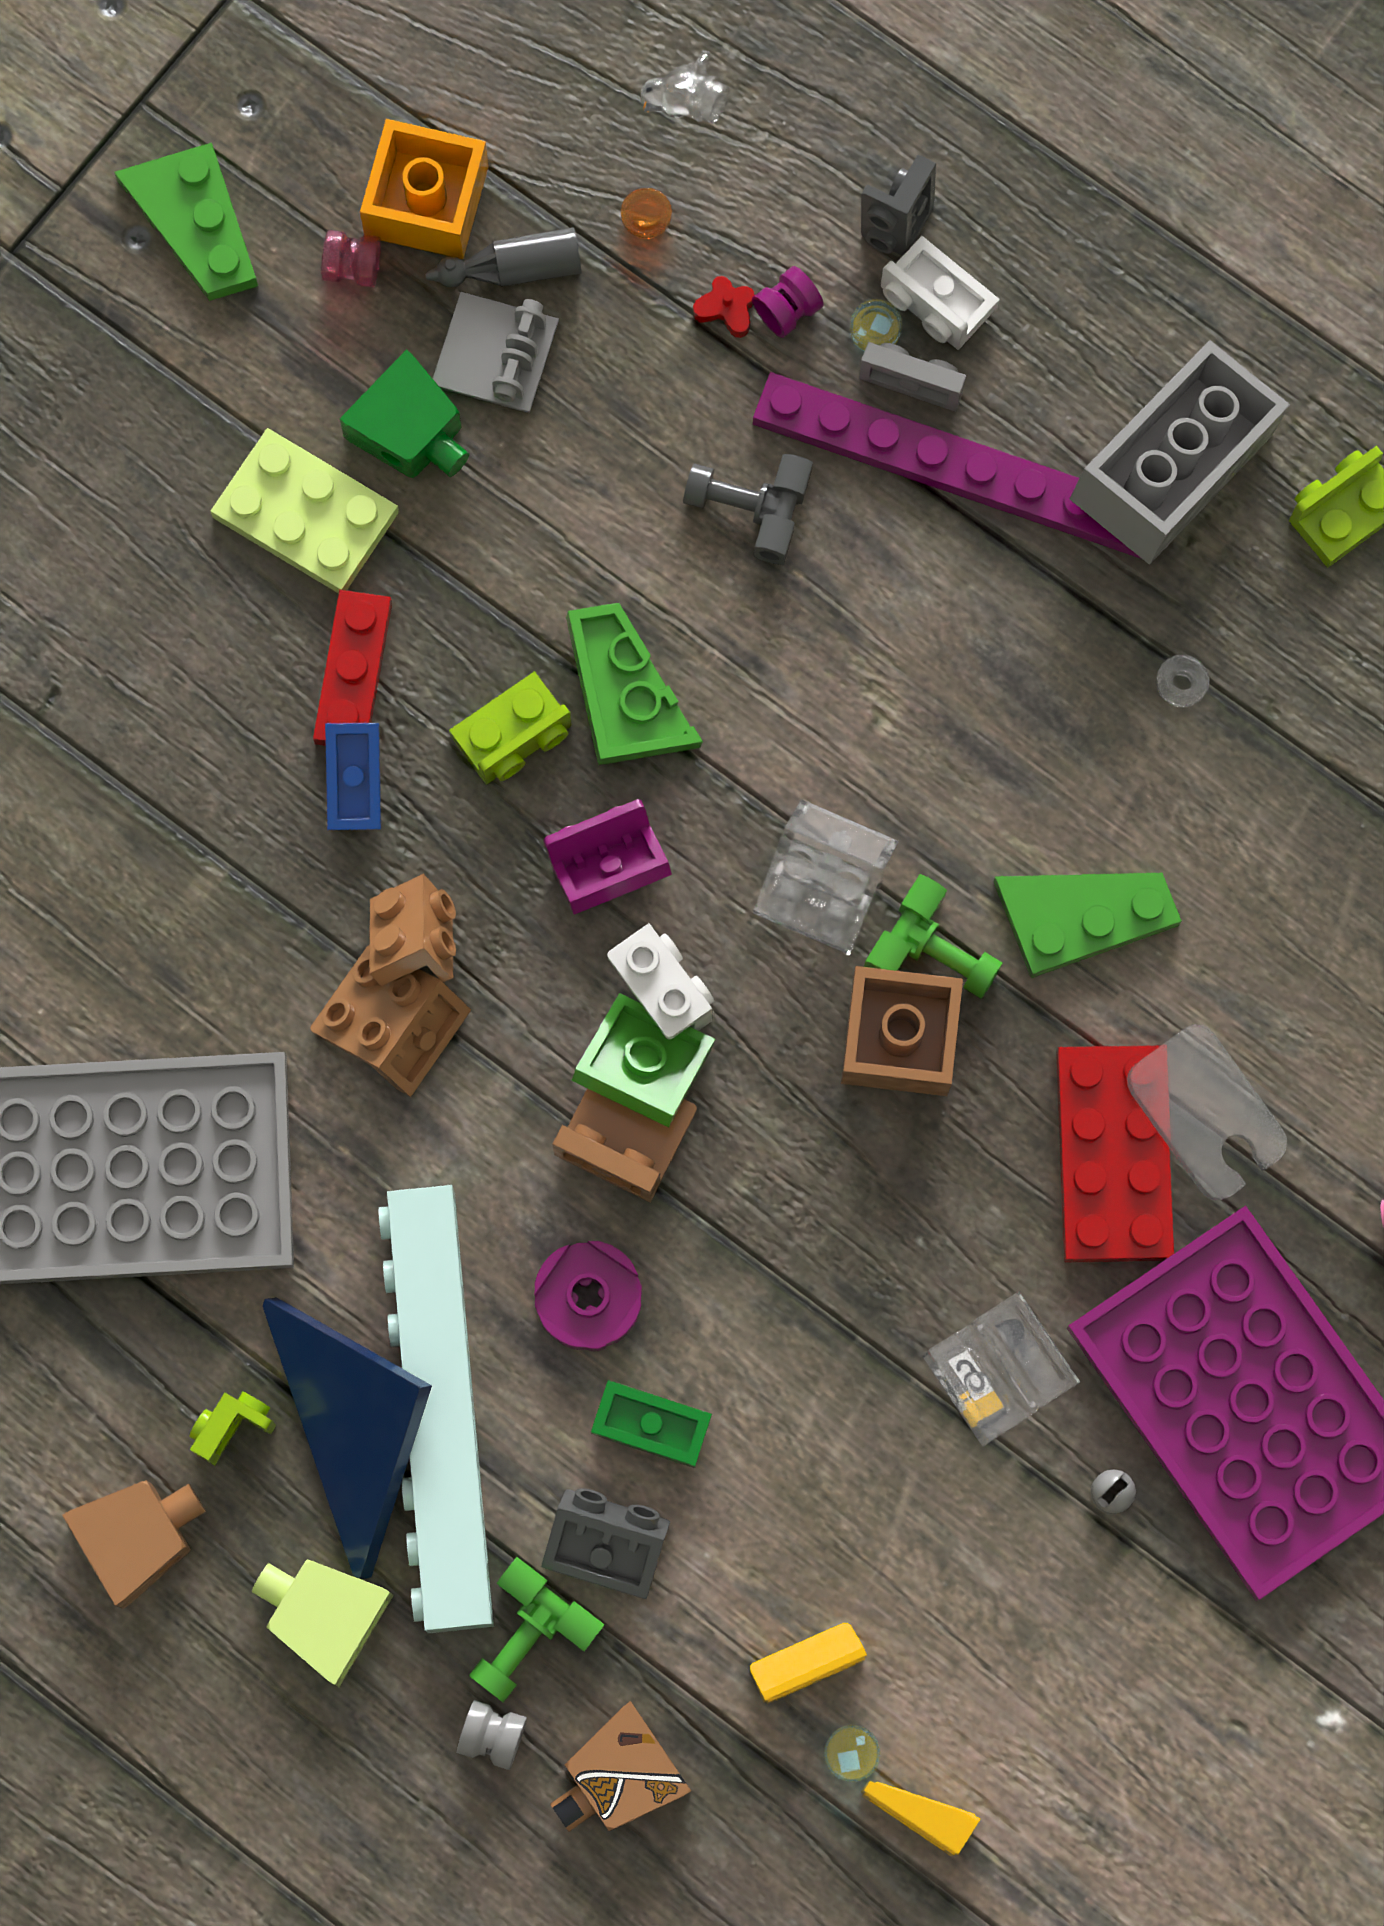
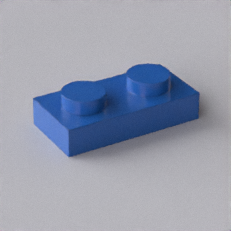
[325,723,381,830]

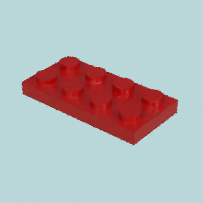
[1056,1045,1174,1262]

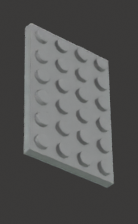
[0,1052,294,1284]

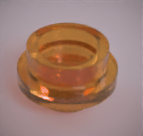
[621,188,672,239]

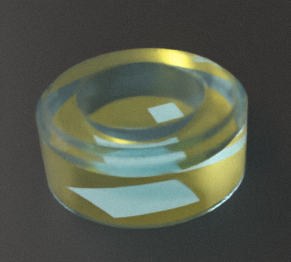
[850,299,902,352]
[824,1725,880,1782]

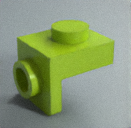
[189,1391,276,1466]

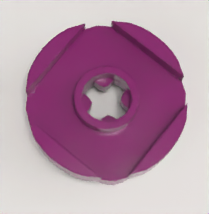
[534,1241,642,1351]

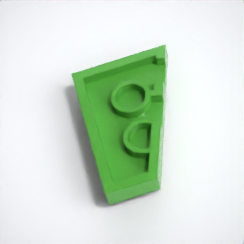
[114,142,258,301]

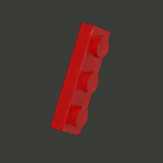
[313,589,392,746]

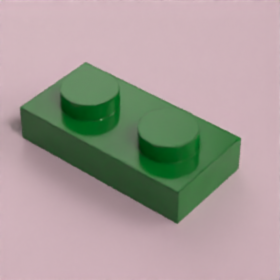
[591,1380,712,1468]

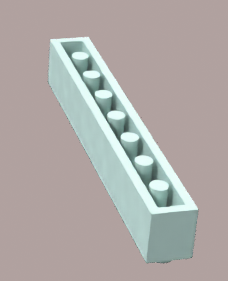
[379,1185,494,1633]

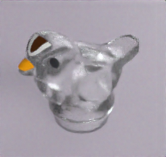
[640,50,730,124]

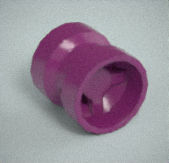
[752,266,824,338]

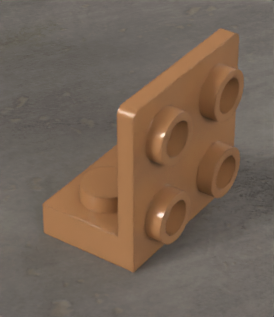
[310,945,471,1097]
[552,1088,697,1203]

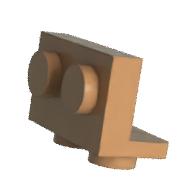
[369,874,456,986]

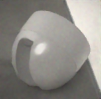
[1091,1469,1136,1515]

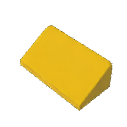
[750,1623,867,1704]

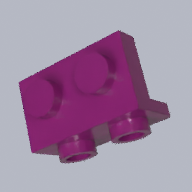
[543,799,672,915]

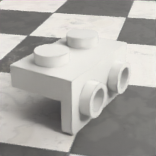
[881,236,1000,350]
[607,923,714,1039]

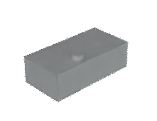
[1070,340,1290,565]

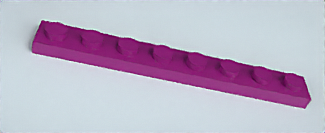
[752,372,1142,559]

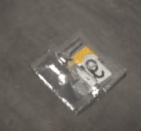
[922,1292,1080,1447]

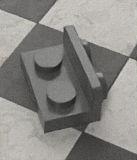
[861,155,936,256]
[541,1489,670,1599]

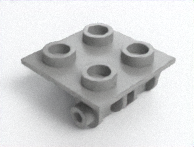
[433,292,559,413]

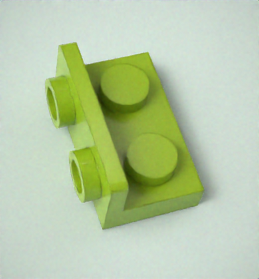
[1289,446,1384,568]
[449,671,572,785]

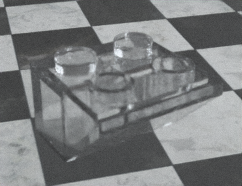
[753,799,899,955]

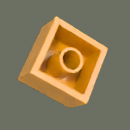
[360,119,488,259]

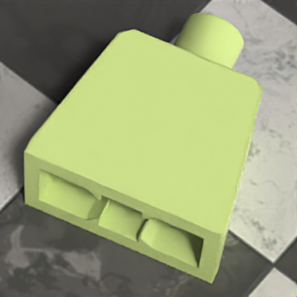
[252,1559,394,1687]

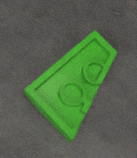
[566,603,703,765]
[993,873,1182,978]

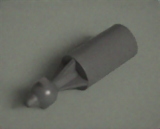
[425,227,582,288]

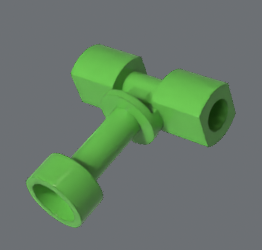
[864,874,1003,999]
[468,1557,605,1703]

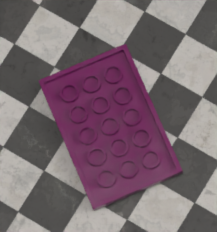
[1067,1205,1384,1601]

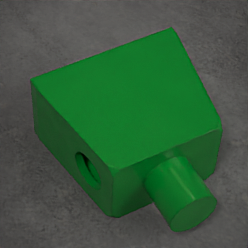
[340,349,469,478]

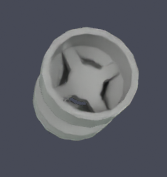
[456,1700,527,1770]

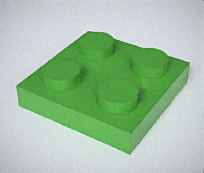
[572,993,715,1127]

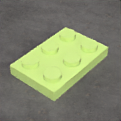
[211,428,399,594]

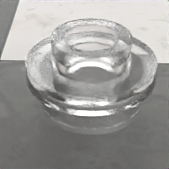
[1156,655,1209,707]

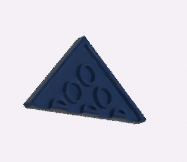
[262,1297,432,1580]

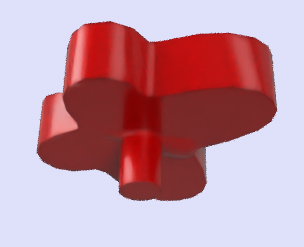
[693,276,754,338]

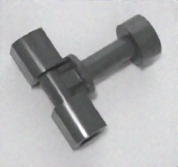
[683,454,813,565]

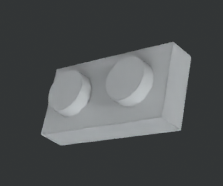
[859,342,966,412]

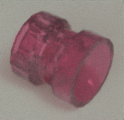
[321,230,381,287]

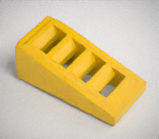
[861,1781,981,1856]

